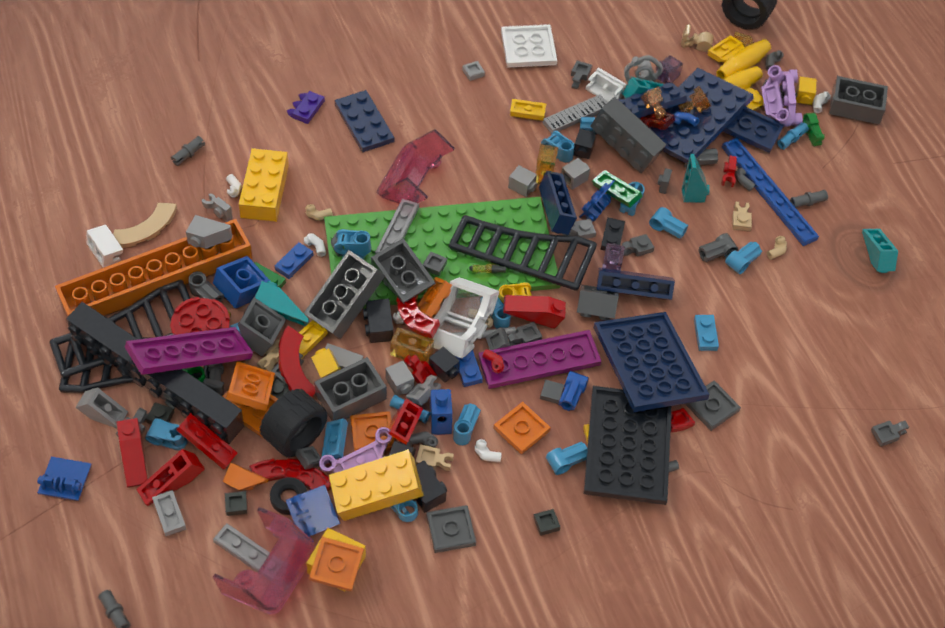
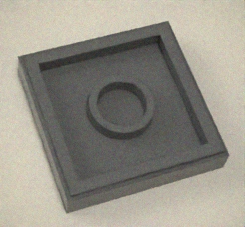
[685,380,741,431]
[426,505,476,553]

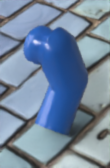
[672,112,700,126]

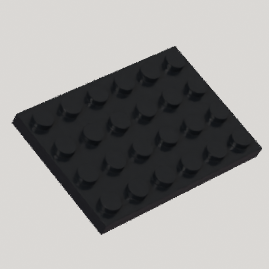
[583,386,672,505]

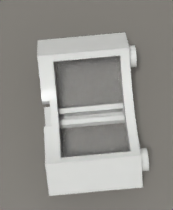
[422,277,499,358]

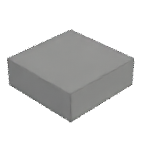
[462,61,485,81]

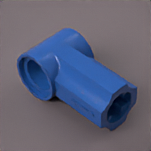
[559,371,589,411]

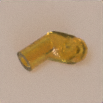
[734,32,754,47]

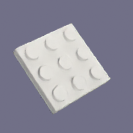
[501,25,557,68]

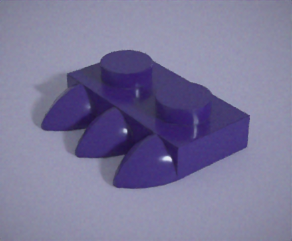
[287,91,325,124]

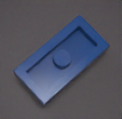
[274,242,313,279]
[455,350,483,387]

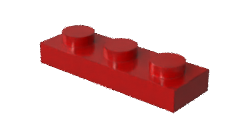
[176,413,238,470]

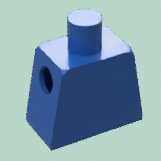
[430,389,452,435]

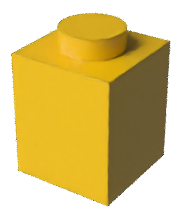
[796,76,817,105]
[311,348,341,378]

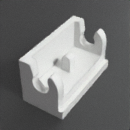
[586,67,626,102]
[86,224,123,268]

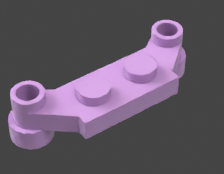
[761,65,792,127]
[781,69,803,127]
[319,427,392,473]

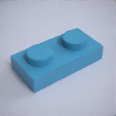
[694,315,719,351]
[322,418,348,459]

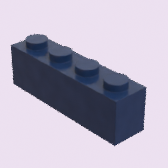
[539,170,577,235]
[596,268,675,300]

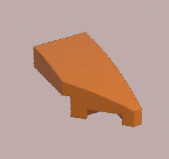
[222,463,268,491]

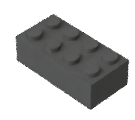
[591,97,667,174]
[304,250,385,339]

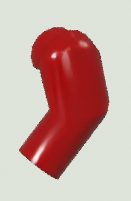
[482,349,504,374]

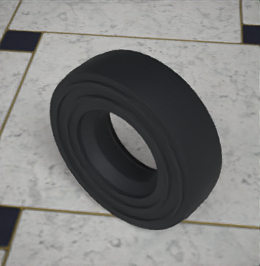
[270,477,307,515]

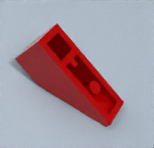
[503,295,566,329]
[388,398,423,445]
[116,418,148,488]
[136,449,205,506]

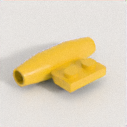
[707,35,771,79]
[723,66,764,111]

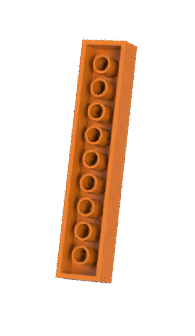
[55,219,253,317]

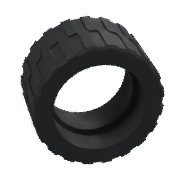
[721,0,778,30]
[260,389,328,458]

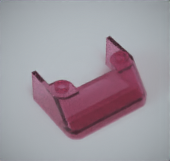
[377,129,455,204]
[213,507,316,614]

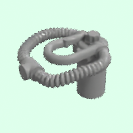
[624,55,663,83]

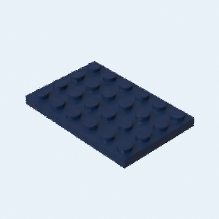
[644,68,754,164]
[594,312,710,412]

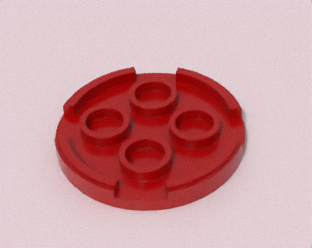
[170,297,230,335]

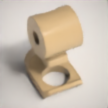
[681,25,713,52]

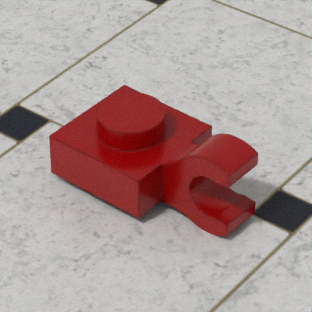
[721,156,737,187]
[403,355,437,384]

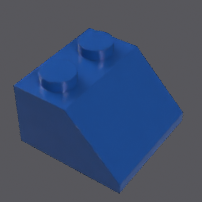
[213,256,270,309]

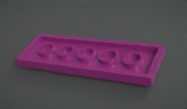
[125,327,253,375]
[478,330,602,389]

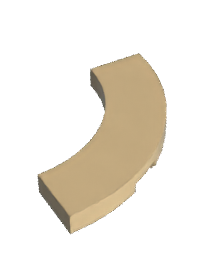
[113,203,177,248]

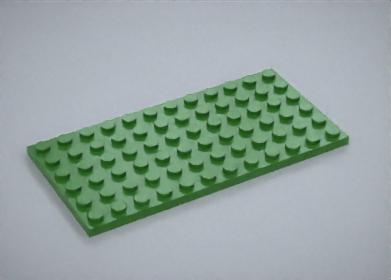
[324,197,560,308]

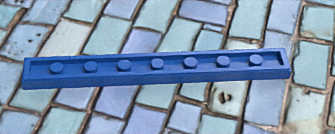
[721,138,819,246]

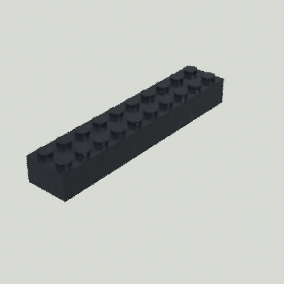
[66,302,244,444]

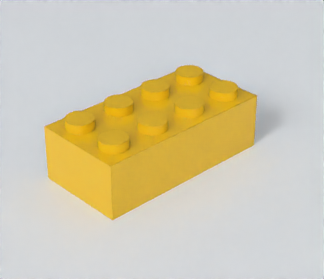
[239,148,289,222]
[329,450,424,521]

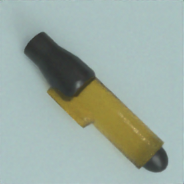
[469,264,506,274]

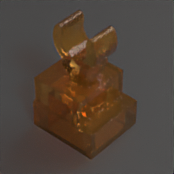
[641,86,666,119]
[678,86,711,113]

